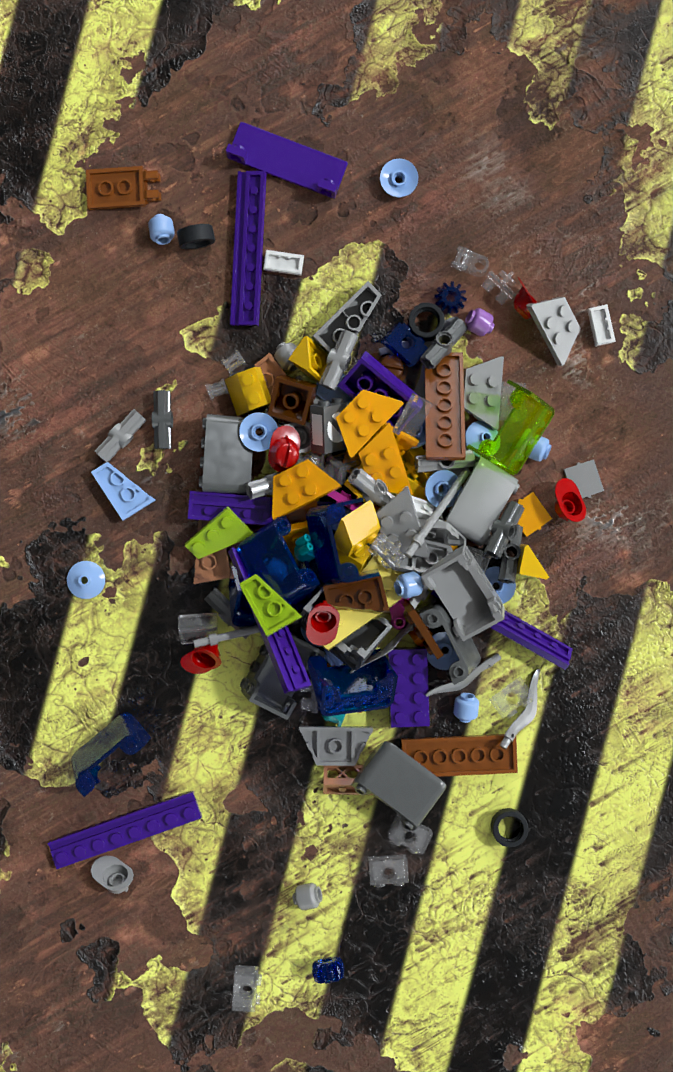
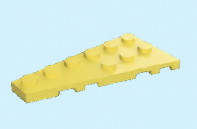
[322,547,404,651]

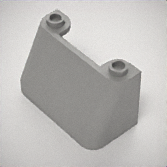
[443,456,520,547]
[421,544,505,641]

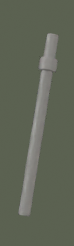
[404,468,471,559]
[193,619,299,648]

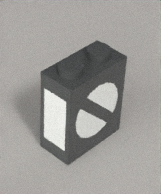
[310,398,350,454]

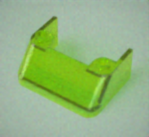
[467,380,555,475]

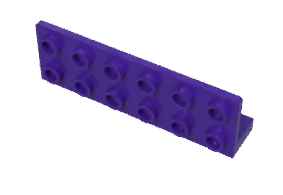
[226,122,348,199]

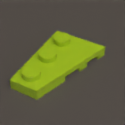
[185,506,254,559]
[239,574,302,636]

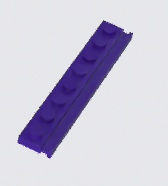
[230,171,267,326]
[188,491,336,531]
[228,545,311,694]
[431,589,573,670]
[47,791,202,869]

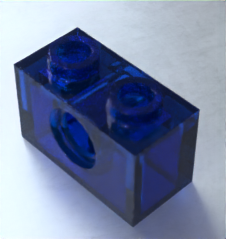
[381,322,428,367]

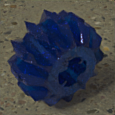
[434,281,467,315]
[312,956,344,984]

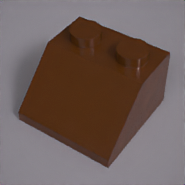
[268,375,318,425]

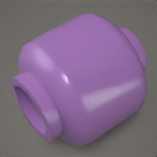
[465,308,495,337]

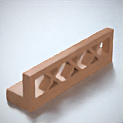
[323,765,373,795]

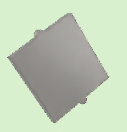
[563,459,604,498]

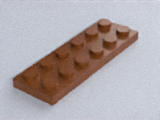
[425,352,466,460]
[401,734,518,777]

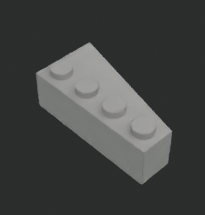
[311,281,381,355]

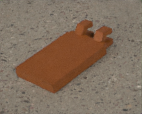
[86,166,162,210]

